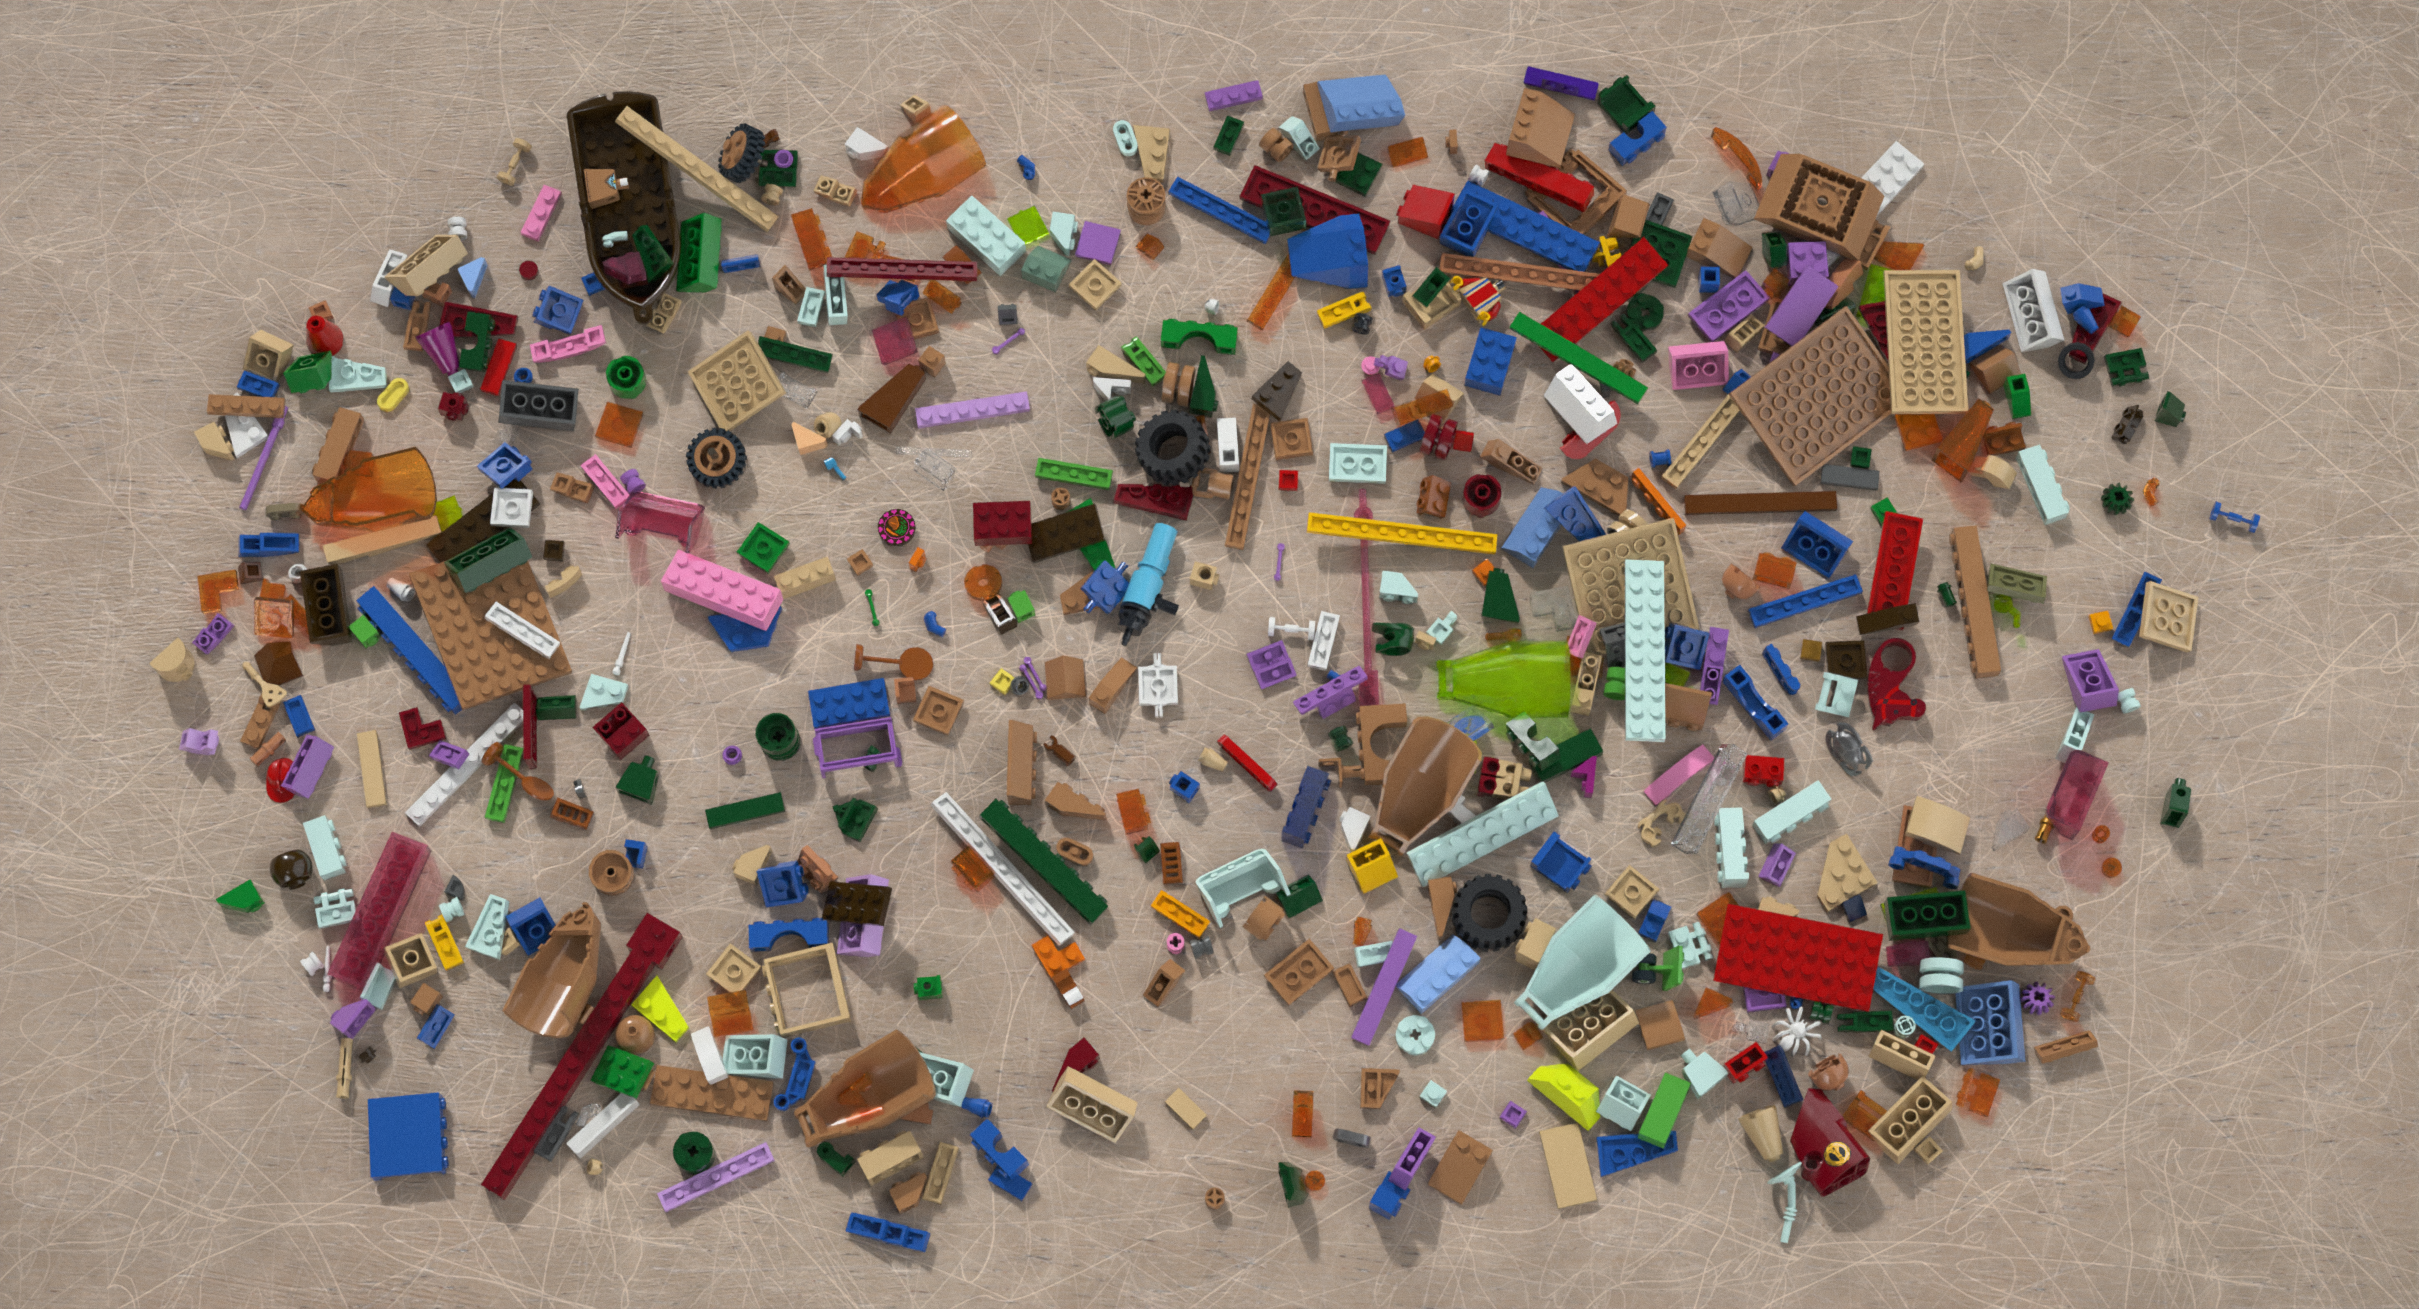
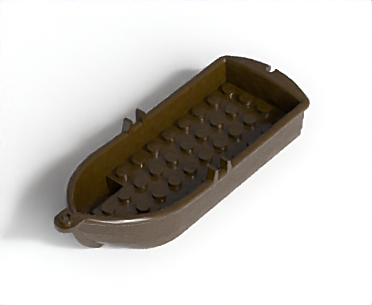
[566,91,681,325]

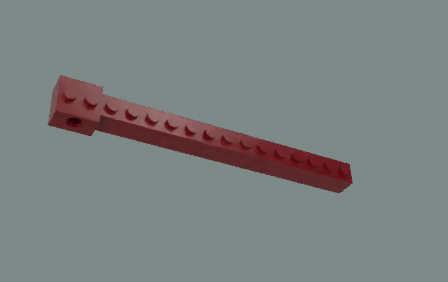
[481,913,683,1201]

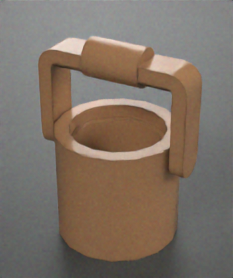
[1191,468,1234,499]

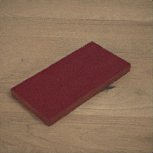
[523,684,537,769]

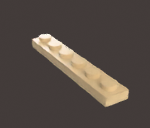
[1661,394,1740,489]

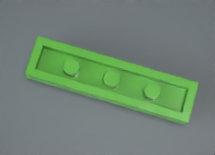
[1035,458,1113,490]
[485,744,523,823]

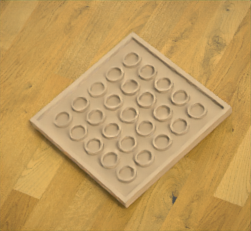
[1562,518,1699,655]

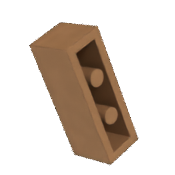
[1303,80,1338,142]

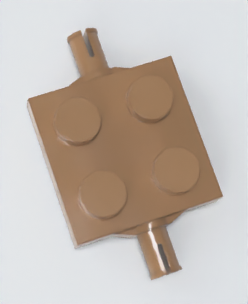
[1318,131,1361,182]

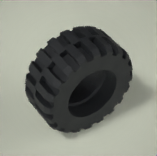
[1135,410,1211,486]
[1452,874,1528,952]

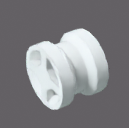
[1468,165,1490,187]
[300,951,325,976]

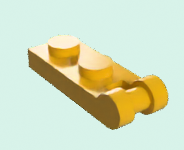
[1317,292,1372,329]
[425,915,464,971]

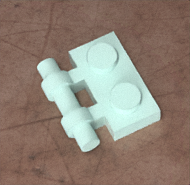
[314,888,358,929]
[1668,922,1713,969]

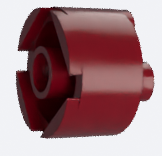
[1462,474,1501,518]

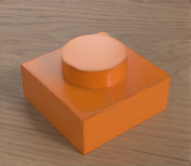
[909,547,927,572]
[1472,559,1495,586]

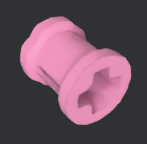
[1167,933,1184,955]

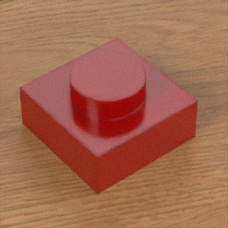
[1279,470,1298,491]
[1914,1034,1938,1054]

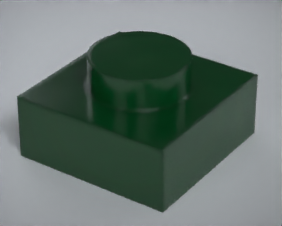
[1850,446,1872,469]

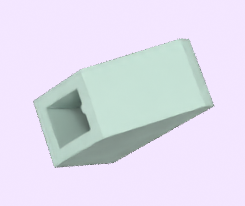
[1278,116,1320,160]
[1050,212,1078,256]
[1379,571,1418,604]

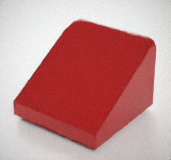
[1453,430,1474,452]

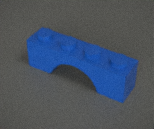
[1722,665,1789,741]
[748,918,829,952]

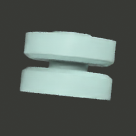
[1919,957,1964,994]

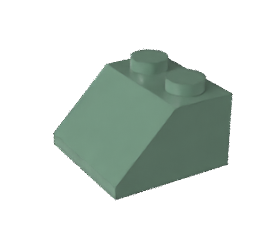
[1021,246,1072,293]

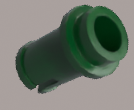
[1937,582,1957,608]

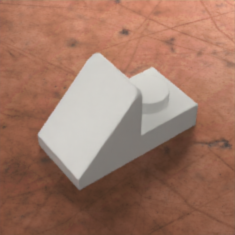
[1093,377,1131,401]

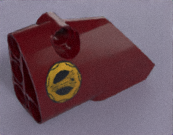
[1790,1088,1870,1197]

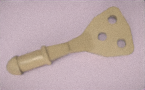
[242,662,287,708]

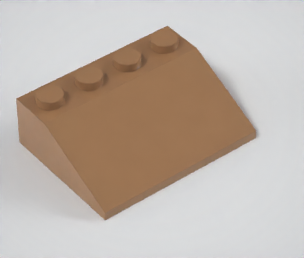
[1506,88,1575,168]
[1665,683,1712,731]

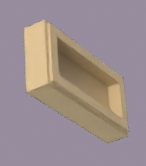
[1165,1088,1207,1130]

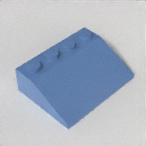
[1317,75,1405,132]
[1955,980,2026,1066]

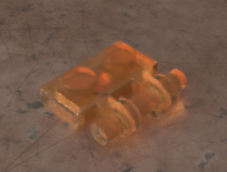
[844,231,886,259]
[1956,1068,2000,1117]

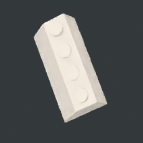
[2002,269,2064,352]
[1544,364,1617,444]

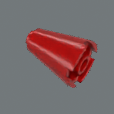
[306,315,344,356]

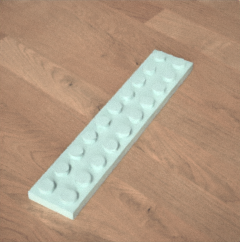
[1625,559,1665,742]

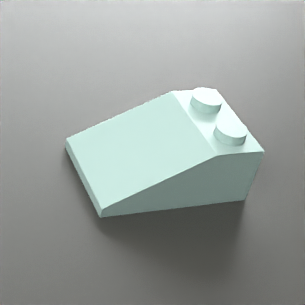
[723,1034,788,1079]
[919,1052,974,1107]

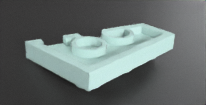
[329,356,387,393]

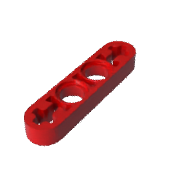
[1217,734,1278,792]

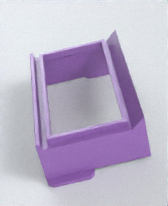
[813,717,902,779]

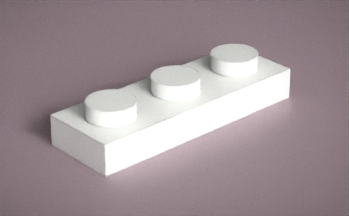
[1308,611,1340,671]

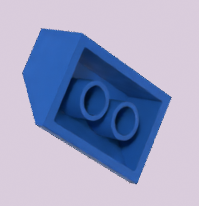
[1781,511,1853,579]

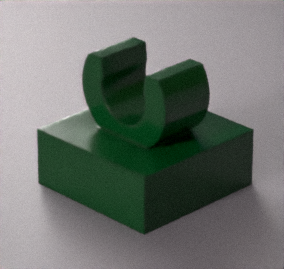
[1134,836,1160,863]

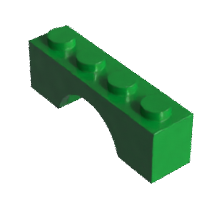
[1161,319,1238,355]

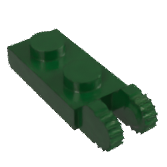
[1610,314,1657,363]
[1837,1011,1894,1033]

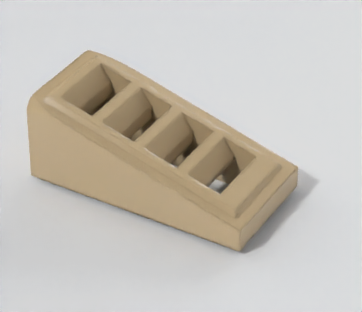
[1724,314,1764,353]

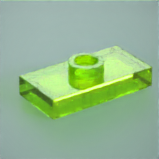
[1665,662,1690,687]

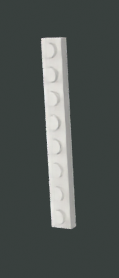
[405,703,523,827]

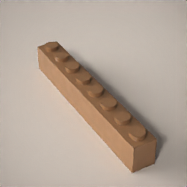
[1949,525,2001,679]

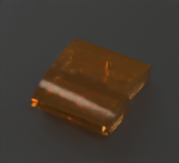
[707,990,754,1037]

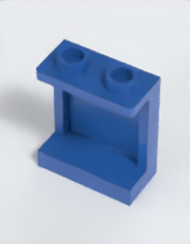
[1530,832,1592,893]

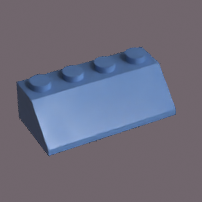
[1501,487,1563,568]

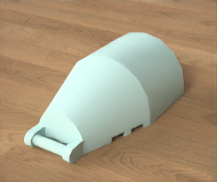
[1514,895,1651,1031]

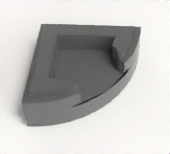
[573,778,586,799]
[444,875,465,901]

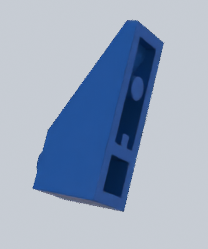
[1964,329,2012,364]

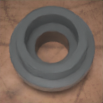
[1010,676,1029,695]

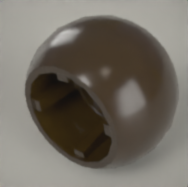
[270,850,313,890]

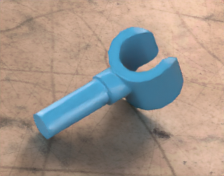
[824,458,847,480]

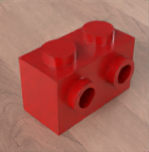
[1742,755,1784,787]
[1723,1042,1768,1084]

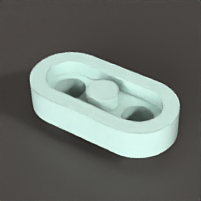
[1113,120,1138,156]

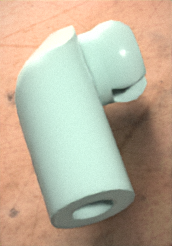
[602,231,628,248]

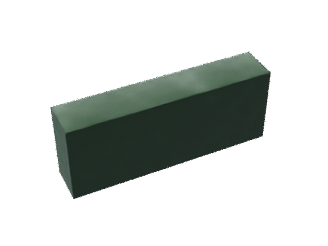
[1528,728,1604,783]

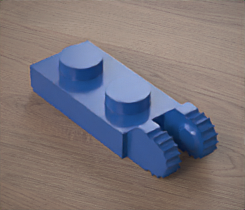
[1762,644,1801,696]

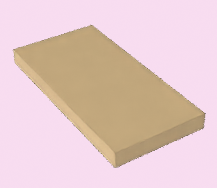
[1539,1123,1597,1209]

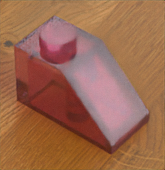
[1886,941,1930,967]

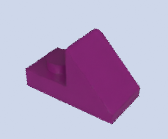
[1570,756,1597,798]

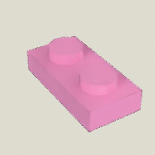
[1565,615,1597,659]

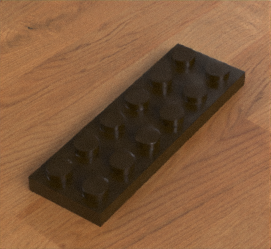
[426,478,540,563]

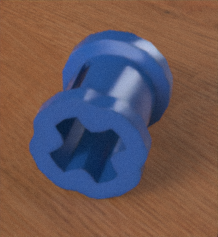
[1649,449,1671,468]

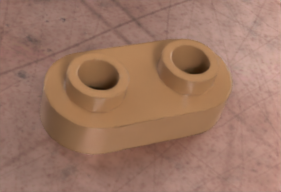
[1056,837,1093,866]

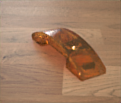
[1711,127,1762,191]

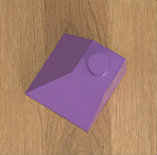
[330,999,376,1039]

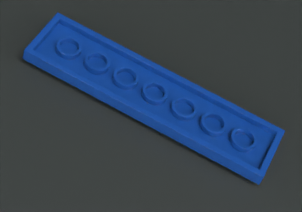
[1450,181,1600,272]

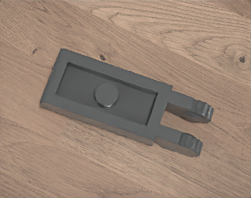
[534,1105,579,1162]

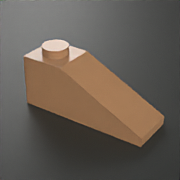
[1089,657,1138,714]
[1427,876,1457,941]

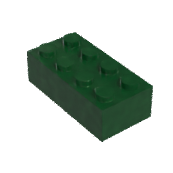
[1884,890,1971,941]

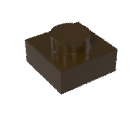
[543,540,565,561]

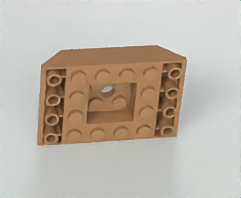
[1754,154,1885,260]

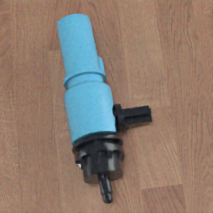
[1117,523,1179,646]

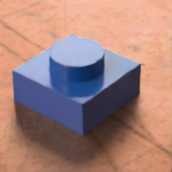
[581,272,605,296]

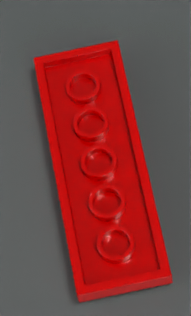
[1867,511,1924,631]

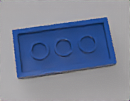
[808,678,890,729]

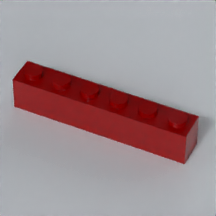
[1484,143,1594,212]

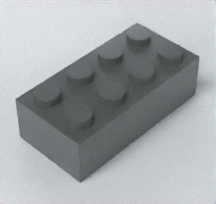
[498,380,579,431]

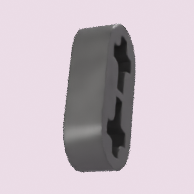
[1332,1128,1371,1148]

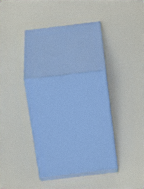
[458,257,488,298]

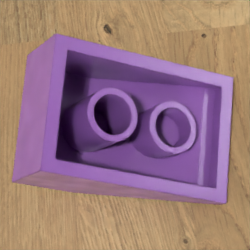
[2062,649,2119,713]

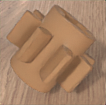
[1613,359,1636,378]

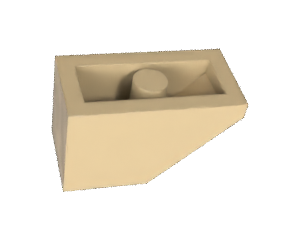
[732,845,772,886]

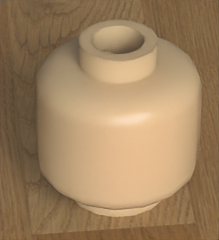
[814,412,842,438]

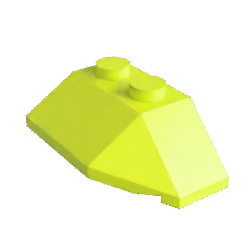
[1527,1063,1600,1131]

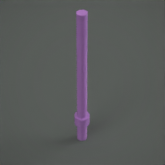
[239,406,288,510]

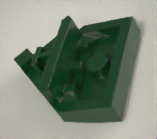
[832,798,878,842]

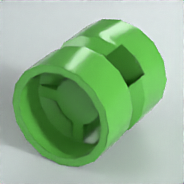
[1603,667,1625,701]

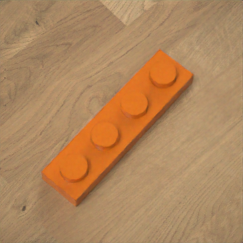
[1631,468,1686,535]

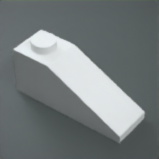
[370,249,407,307]

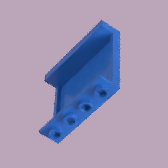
[368,1092,449,1181]

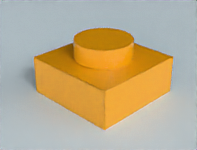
[2088,611,2113,634]

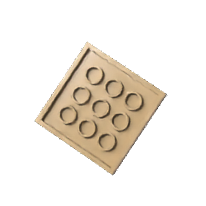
[688,330,786,431]

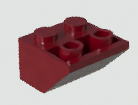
[592,702,650,761]

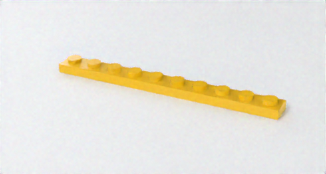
[1306,512,1497,555]

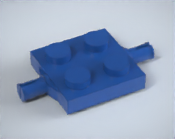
[1080,560,1129,614]

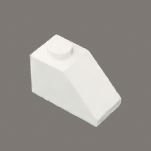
[845,127,889,161]
[1339,807,1371,853]

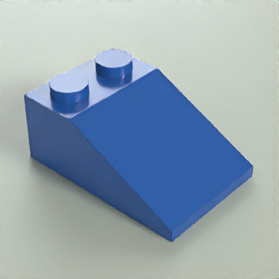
[1440,189,1499,257]

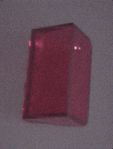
[2045,750,2109,840]

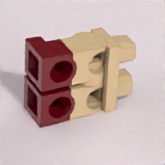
[1477,756,1532,800]

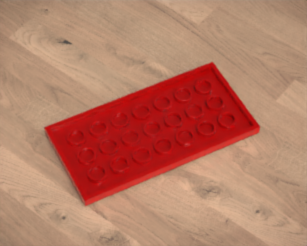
[1713,904,1883,1012]

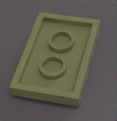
[1987,563,2047,604]

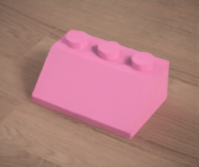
[1668,341,1729,390]

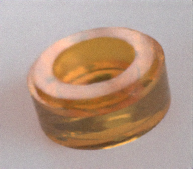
[2101,858,2122,878]
[1305,1171,1325,1191]

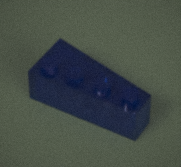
[1281,766,1331,849]

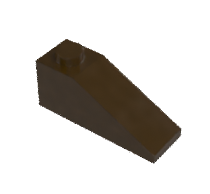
[1856,603,1920,635]

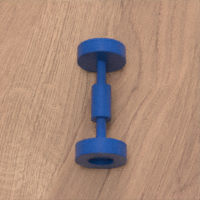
[2209,501,2260,533]

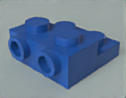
[532,285,584,335]
[477,442,533,489]
[1665,623,1710,670]
[756,860,809,908]

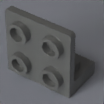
[1599,622,1625,668]

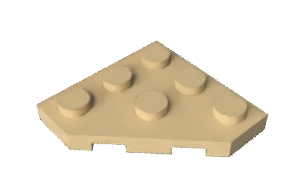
[1817,833,1878,912]

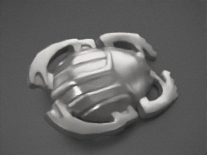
[1825,722,1873,776]

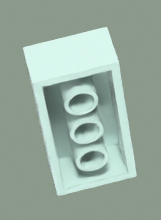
[946,196,1026,276]

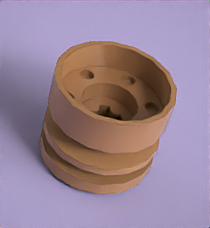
[1126,177,1166,225]

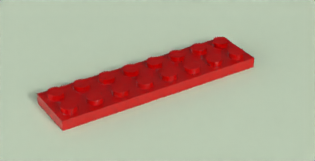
[1539,237,1668,363]

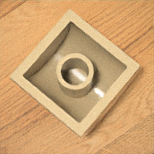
[149,638,195,682]

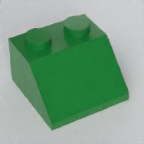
[283,351,332,394]

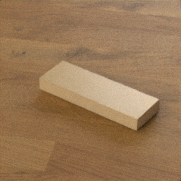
[922,1142,959,1205]

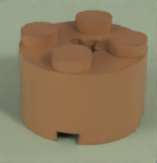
[1242,896,1285,941]

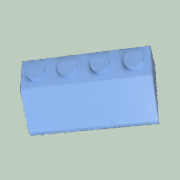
[1396,934,1481,1014]

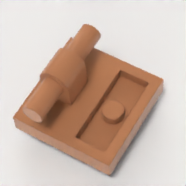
[798,845,839,894]

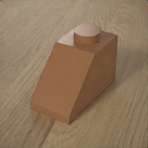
[1143,959,1185,1007]

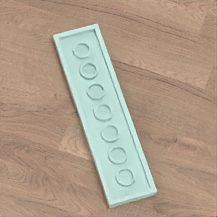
[1407,781,1559,887]

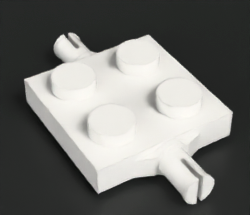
[1138,653,1178,718]

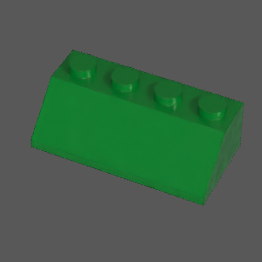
[676,213,722,293]

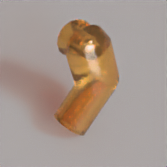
[2143,478,2160,507]

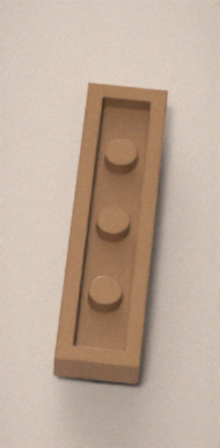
[207,394,286,418]

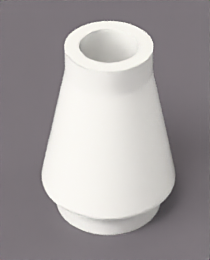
[386,578,416,602]

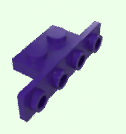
[1523,66,1599,100]

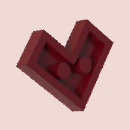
[399,707,447,750]

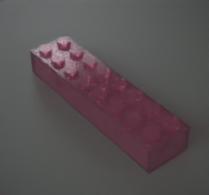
[327,832,432,991]

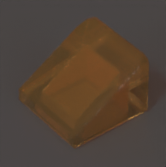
[1135,233,1164,260]
[1513,1022,1543,1050]

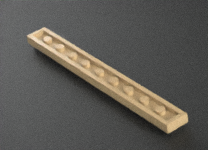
[615,106,779,232]

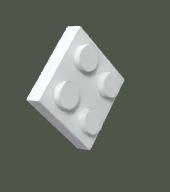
[490,488,533,528]

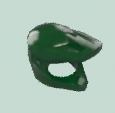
[1372,622,1415,656]

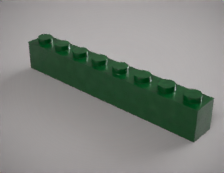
[979,798,1108,925]

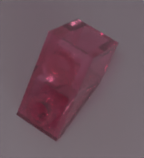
[603,252,646,284]

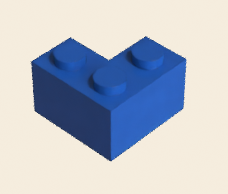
[1369,1171,1411,1220]

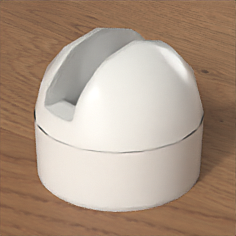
[1204,299,1219,315]

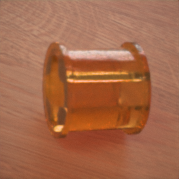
[2092,825,2110,843]

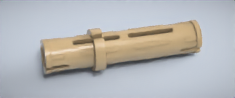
[336,1038,353,1099]

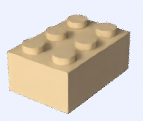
[857,1130,924,1187]

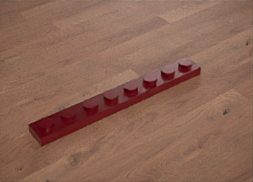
[826,257,977,281]

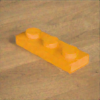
[1151,890,1210,939]

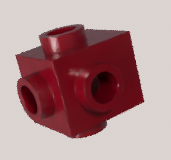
[438,392,469,421]

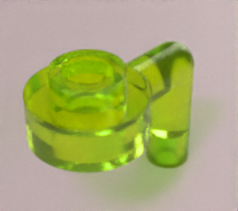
[1993,594,2021,628]

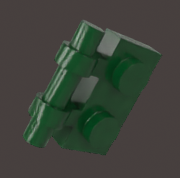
[2104,348,2149,387]

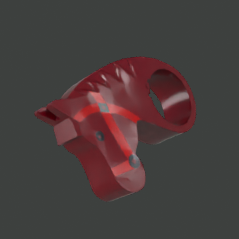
[1867,638,1926,731]

